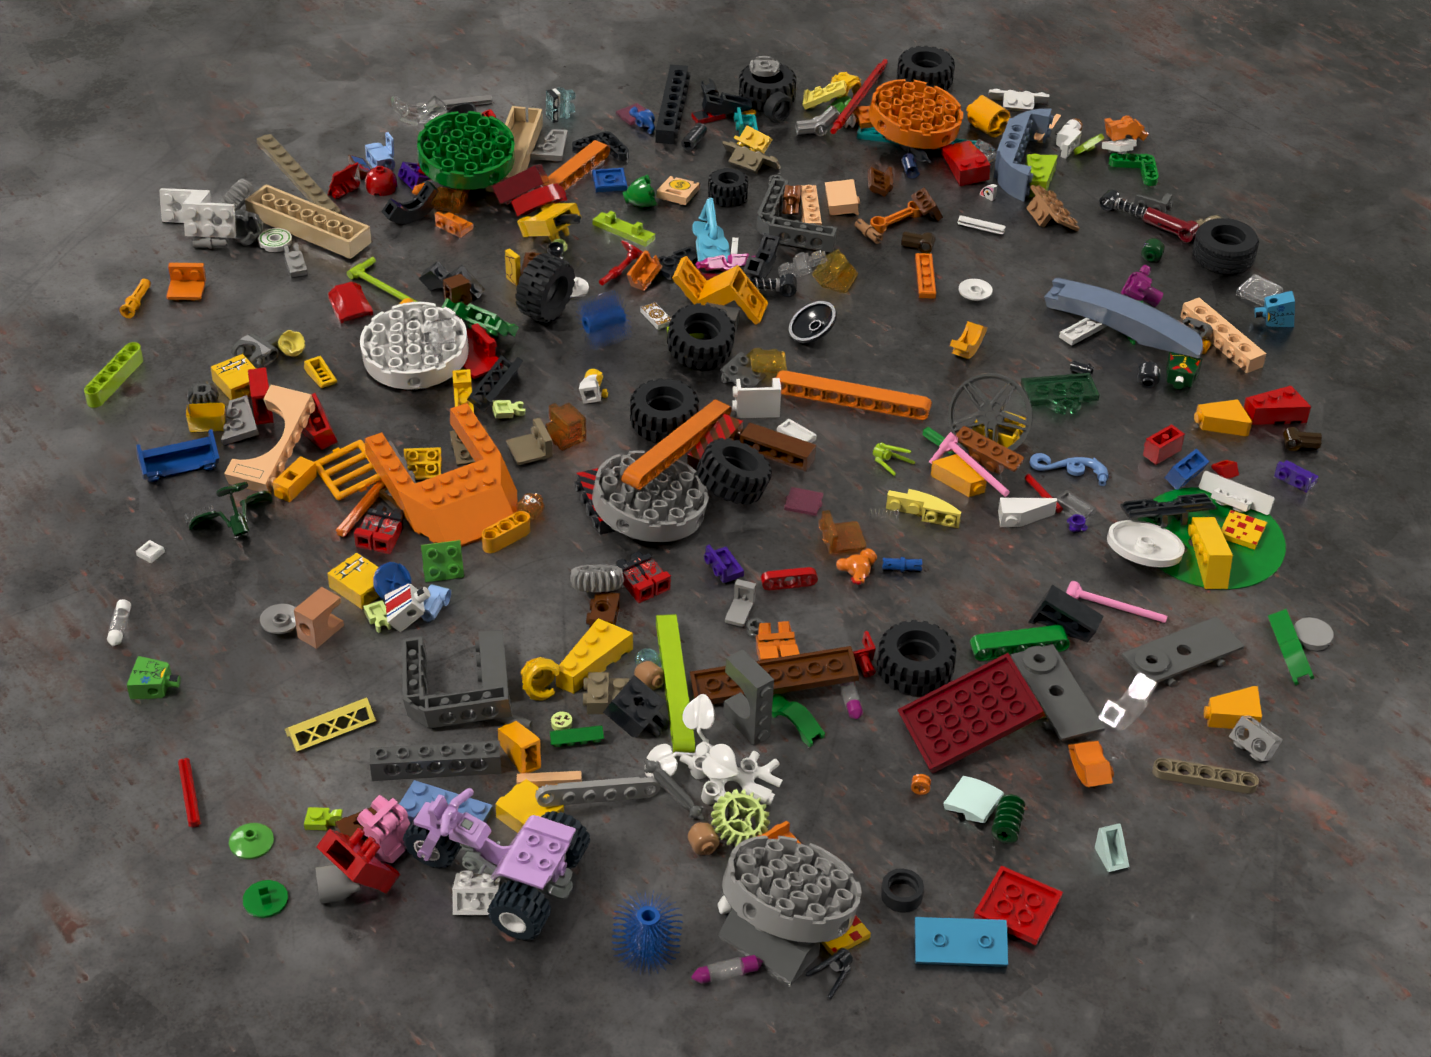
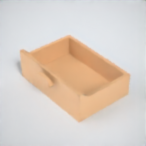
[825,179,860,216]

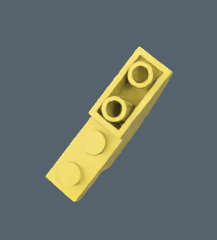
[886,489,961,528]

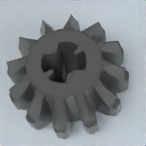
[187,381,219,404]

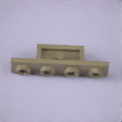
[722,141,781,174]

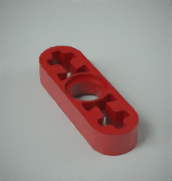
[761,567,818,591]

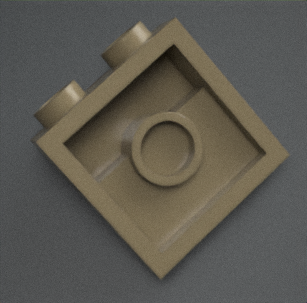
[583,672,630,714]

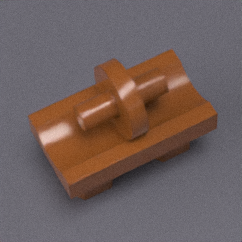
[782,185,802,215]

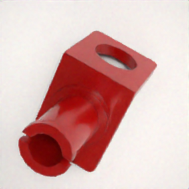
[853,631,876,677]

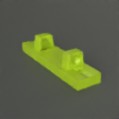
[592,211,656,247]

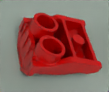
[328,282,373,323]

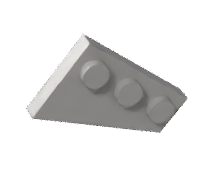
[531,129,568,162]
[221,395,259,445]

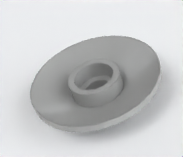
[260,604,296,634]

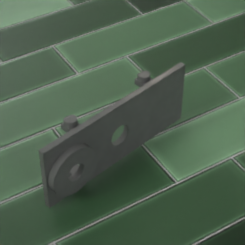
[1121,616,1245,686]
[1011,644,1105,742]

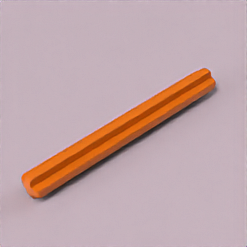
[336,480,386,537]

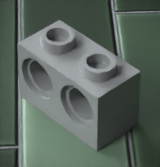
[1229,716,1283,762]

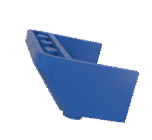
[136,429,219,482]

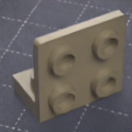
[506,418,553,465]

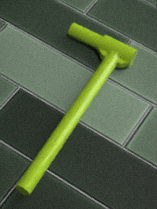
[347,257,418,302]

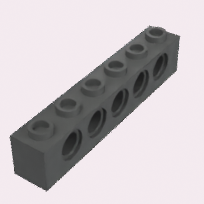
[370,741,501,781]

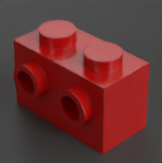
[1143,424,1185,465]

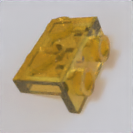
[746,348,787,373]

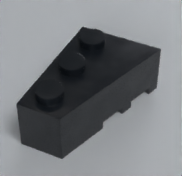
[1028,585,1104,643]

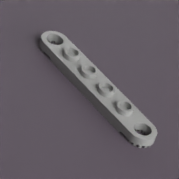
[535,776,660,807]

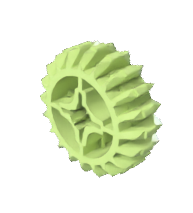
[711,789,770,847]

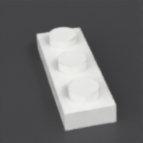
[1059,318,1107,346]

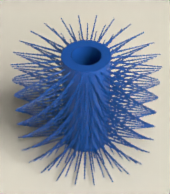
[576,290,632,350]
[612,890,683,974]

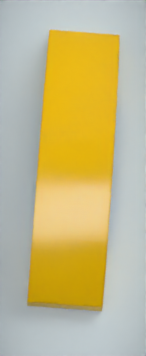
[452,369,474,413]

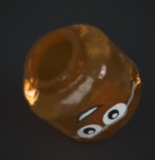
[516,493,545,521]

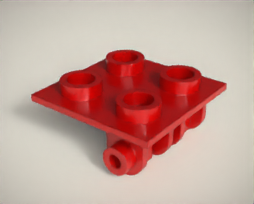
[327,162,361,199]

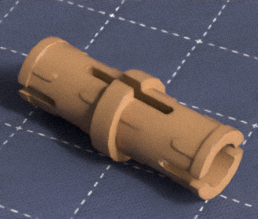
[855,219,883,244]

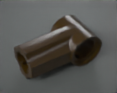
[901,231,936,253]
[1283,427,1322,451]

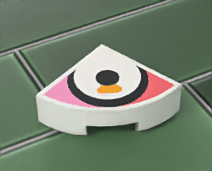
[980,184,997,201]

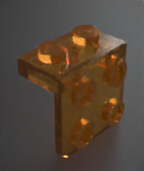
[819,510,866,554]

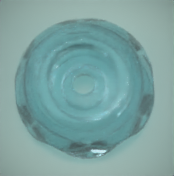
[634,648,660,665]

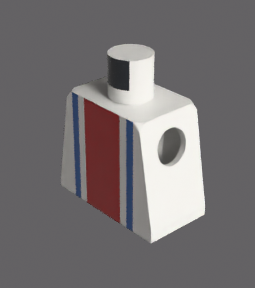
[384,584,431,632]

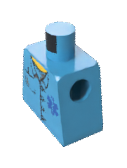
[1254,291,1295,327]

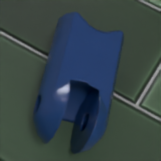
[902,153,920,179]

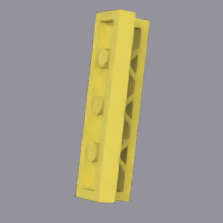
[285,698,376,752]

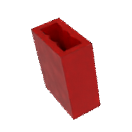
[248,367,274,425]

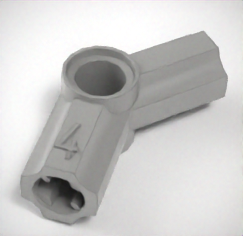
[795,106,840,136]

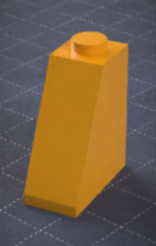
[1194,399,1252,436]
[931,454,987,497]
[1204,686,1262,730]
[498,721,541,774]

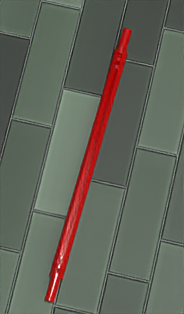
[830,59,888,134]

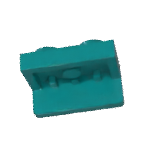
[734,107,758,136]

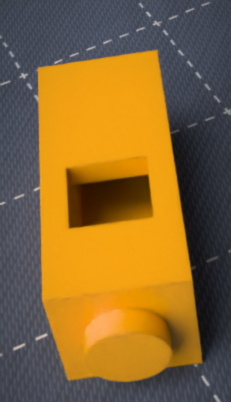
[272,456,317,502]

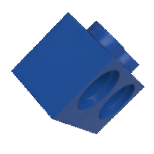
[1164,448,1210,490]

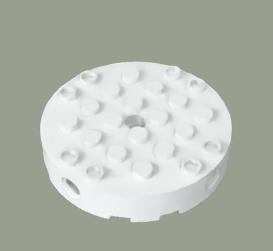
[360,302,469,390]

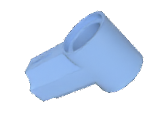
[421,584,451,622]

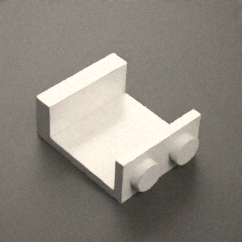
[732,378,781,418]

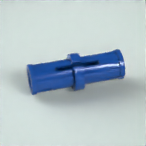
[882,557,922,572]

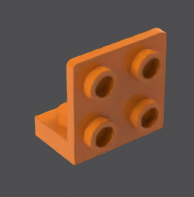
[166,263,206,301]

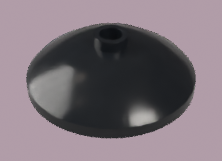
[789,301,837,343]

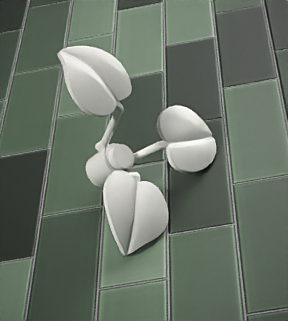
[645,694,739,779]

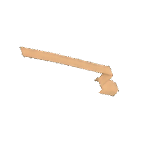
[1034,114,1061,143]

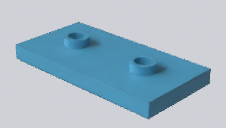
[914,917,1008,967]

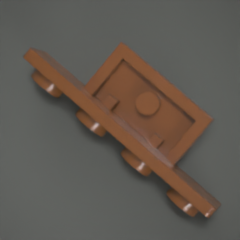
[956,426,1024,475]

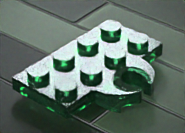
[1021,373,1100,415]

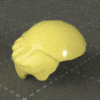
[278,330,305,357]

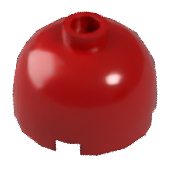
[365,166,398,196]

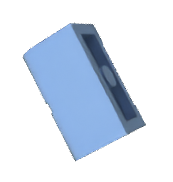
[365,132,395,170]

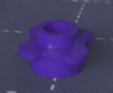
[1067,514,1088,532]

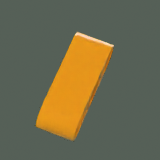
[482,511,530,553]

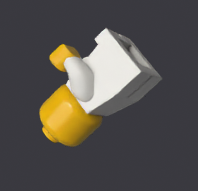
[579,369,608,404]

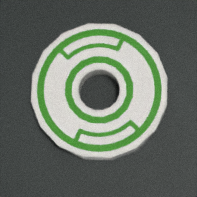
[258,228,292,252]

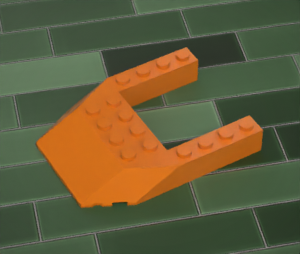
[365,403,518,547]

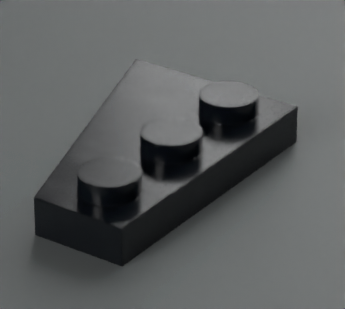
[658,246,698,280]

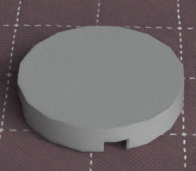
[749,56,780,77]
[1294,617,1334,651]

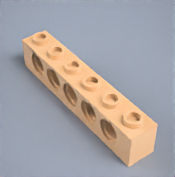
[1181,298,1266,373]

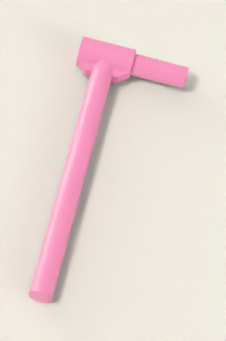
[929,432,1010,497]
[1066,581,1168,623]

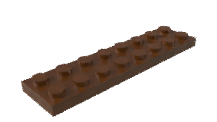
[690,646,859,704]

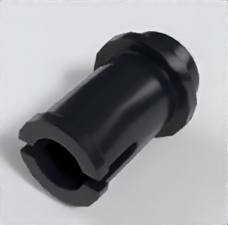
[1070,361,1094,377]

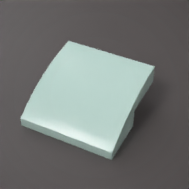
[943,776,1004,823]

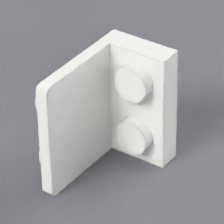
[452,870,501,915]

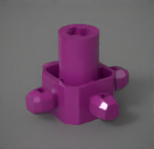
[1121,265,1163,307]

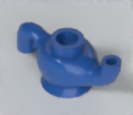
[629,106,655,134]

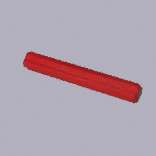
[178,758,201,828]

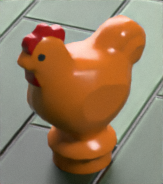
[836,548,877,585]

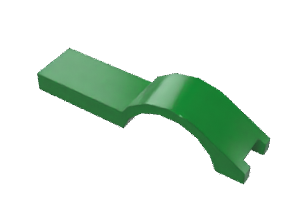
[1268,609,1315,686]
[772,694,825,747]

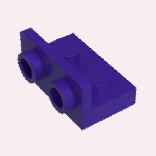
[398,162,433,190]
[1274,460,1319,493]

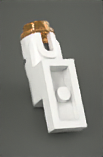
[1055,118,1083,159]

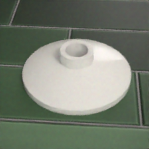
[959,279,993,301]

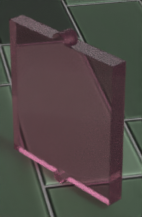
[616,103,646,125]
[784,487,823,516]

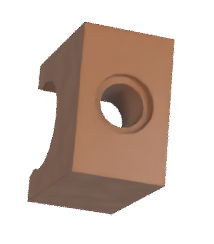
[294,587,344,649]

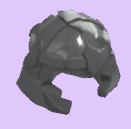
[232,210,263,246]

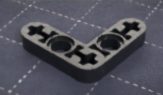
[572,131,629,161]

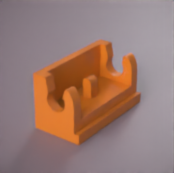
[627,250,662,291]

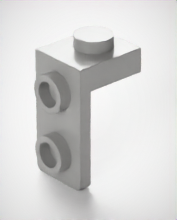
[725,579,756,627]

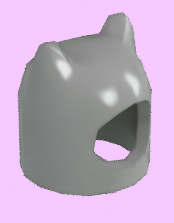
[315,864,361,904]

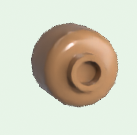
[634,661,664,691]
[688,822,720,855]

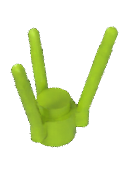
[873,442,915,476]

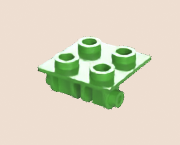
[421,540,464,582]

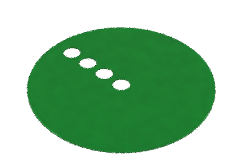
[1138,487,1286,590]

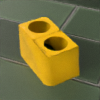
[186,403,226,432]

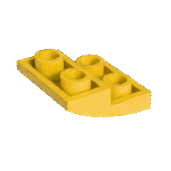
[404,447,442,480]

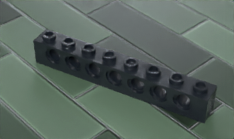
[655,64,691,144]

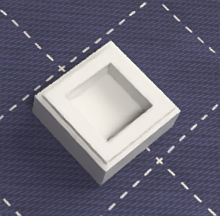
[136,540,165,563]

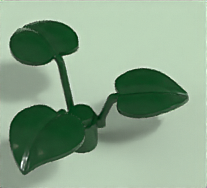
[189,482,273,536]

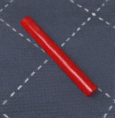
[1024,474,1063,513]

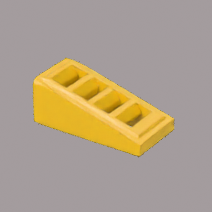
[304,355,337,388]

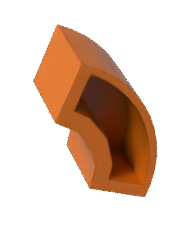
[1068,741,1114,787]

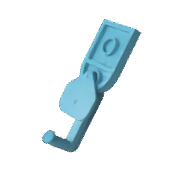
[692,198,730,262]

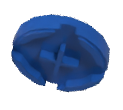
[373,562,411,600]

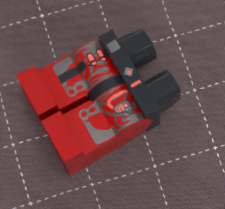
[354,505,404,554]
[616,551,671,604]

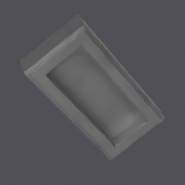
[1056,490,1096,520]

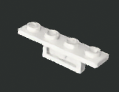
[988,89,1050,112]
[1199,471,1275,515]

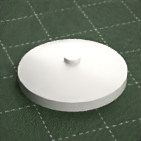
[1107,520,1185,567]

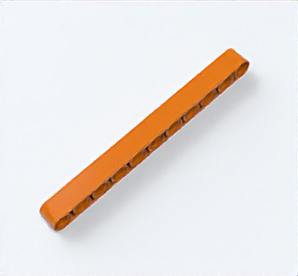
[621,399,732,490]

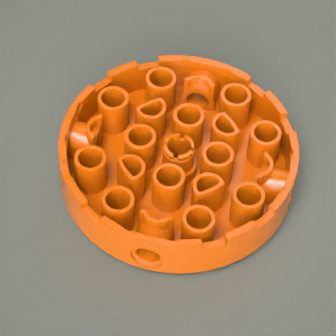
[869,79,963,149]

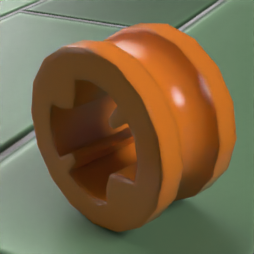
[911,774,931,795]

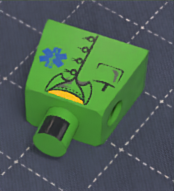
[127,656,181,699]

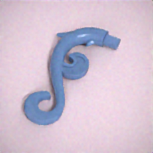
[1030,453,1109,486]

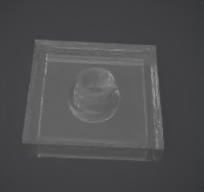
[1236,274,1283,307]

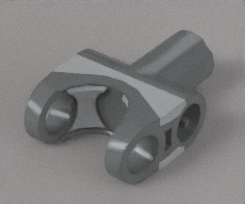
[231,329,284,368]

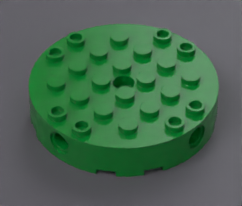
[417,111,515,189]

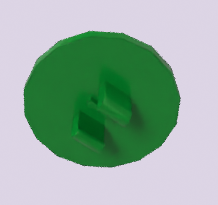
[243,880,288,918]

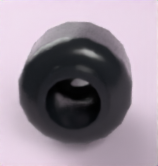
[1137,361,1161,388]

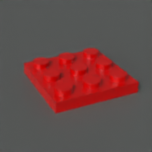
[973,866,1063,945]

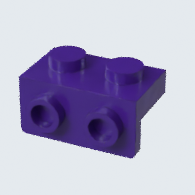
[704,544,744,583]

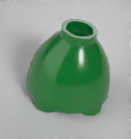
[623,175,657,208]

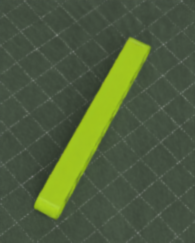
[656,614,695,753]

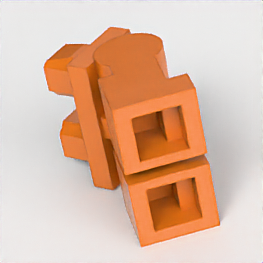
[1104,116,1149,141]
[756,621,800,660]

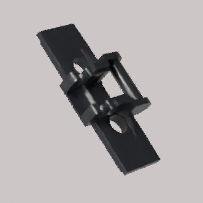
[1120,493,1217,528]

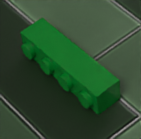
[549,725,604,747]

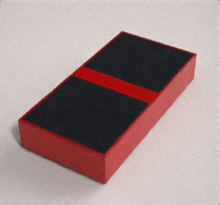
[691,110,726,124]

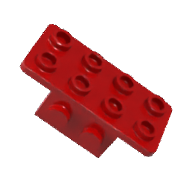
[463,323,503,379]

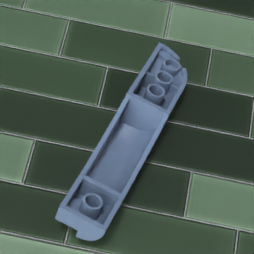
[1044,278,1203,358]

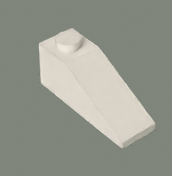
[998,498,1057,527]

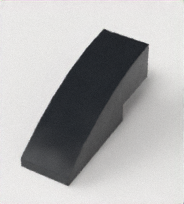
[702,92,752,114]

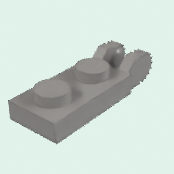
[283,243,308,277]

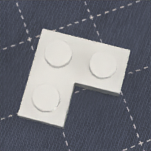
[1102,138,1137,154]

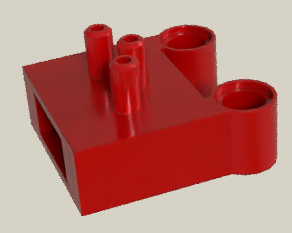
[316,828,401,894]

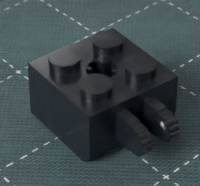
[603,675,669,737]

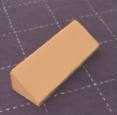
[517,771,582,788]

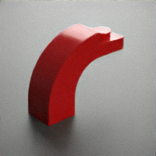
[511,183,567,216]

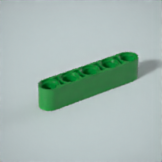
[970,625,1070,661]

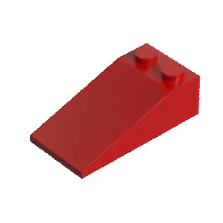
[940,140,990,186]

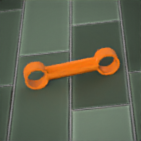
[870,201,923,234]

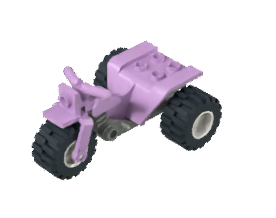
[403,788,590,941]

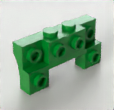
[442,298,519,337]

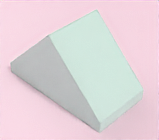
[1095,823,1129,872]

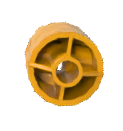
[966,95,1011,137]

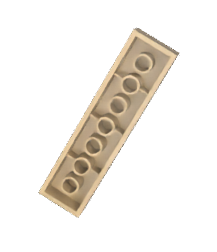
[245,184,371,259]

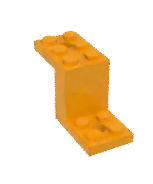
[672,256,768,325]

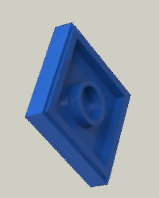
[592,168,628,193]

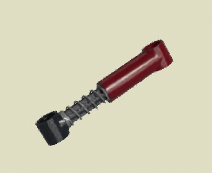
[1099,189,1199,242]
[698,270,797,297]

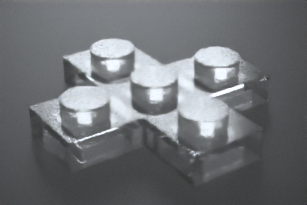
[778,251,828,277]

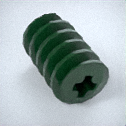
[991,794,1026,844]

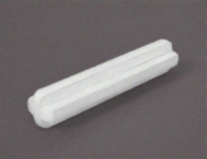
[958,215,1005,235]

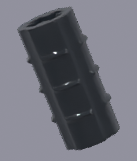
[681,123,707,151]

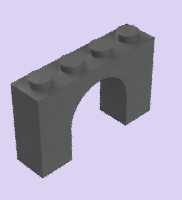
[723,649,774,746]

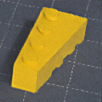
[1188,517,1233,589]
[556,618,633,694]

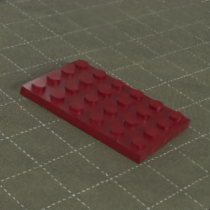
[897,653,1045,774]

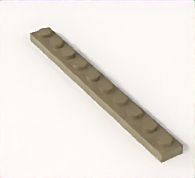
[256,134,342,215]

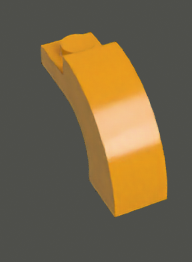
[950,321,988,359]

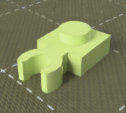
[492,400,526,418]
[363,600,391,633]

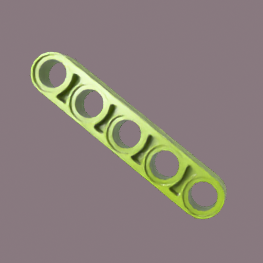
[84,342,143,408]

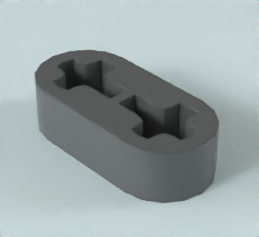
[1182,317,1212,339]

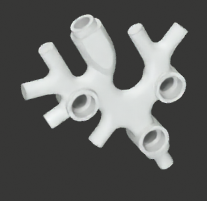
[679,751,783,819]

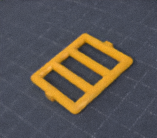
[314,440,382,500]

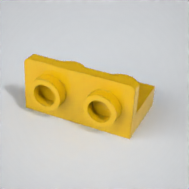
[734,125,773,154]

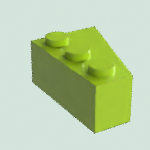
[1025,154,1058,197]

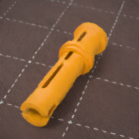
[119,278,151,318]

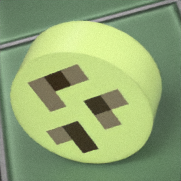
[551,712,572,730]

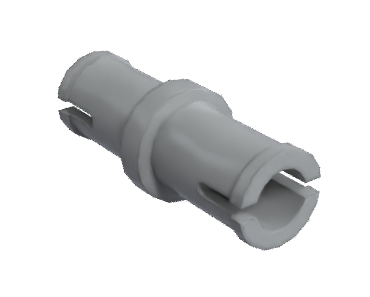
[192,237,228,249]

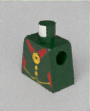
[1166,352,1203,389]

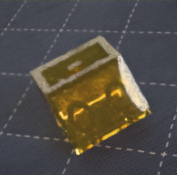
[812,249,858,293]

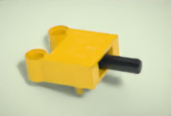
[517,203,582,242]

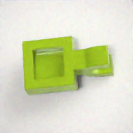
[304,807,343,831]

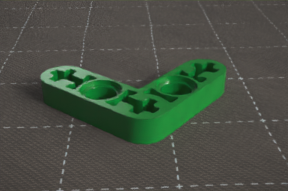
[1109,153,1159,186]

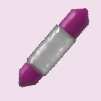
[839,682,863,719]
[691,955,763,984]

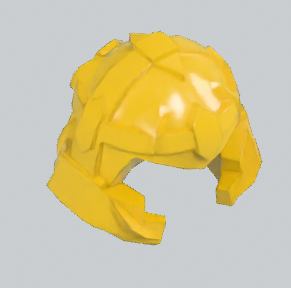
[831,72,861,99]
[521,657,560,701]

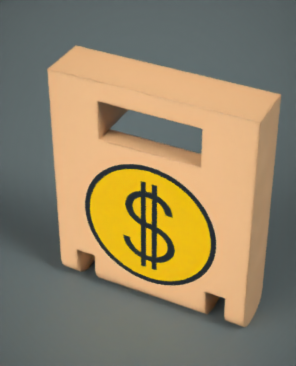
[656,176,700,205]

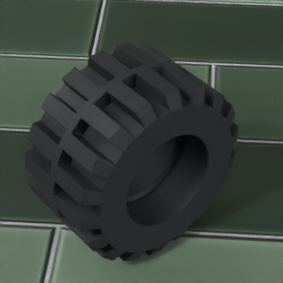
[708,168,748,207]

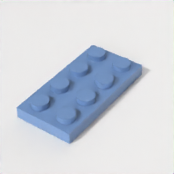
[399,780,493,823]

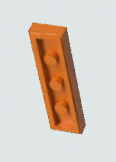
[915,253,936,299]

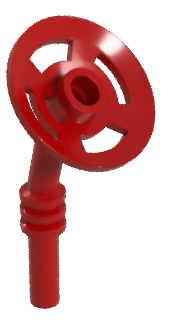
[599,240,643,286]

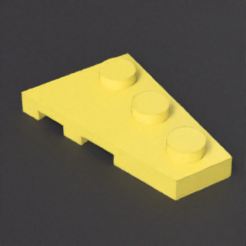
[803,80,847,110]

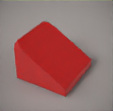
[1211,460,1239,479]

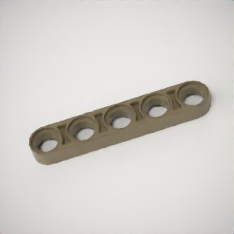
[1152,758,1259,794]

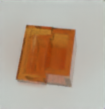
[545,402,586,451]

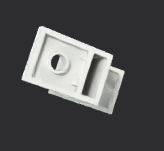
[159,188,236,238]

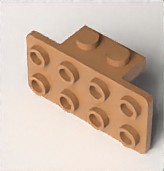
[1027,185,1080,231]

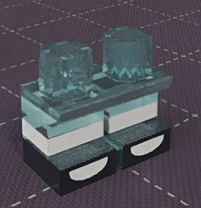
[546,87,575,123]

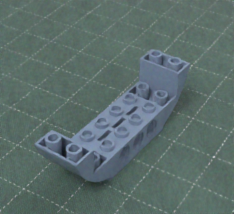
[994,108,1054,202]

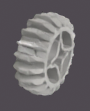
[219,178,254,211]
[570,564,624,592]

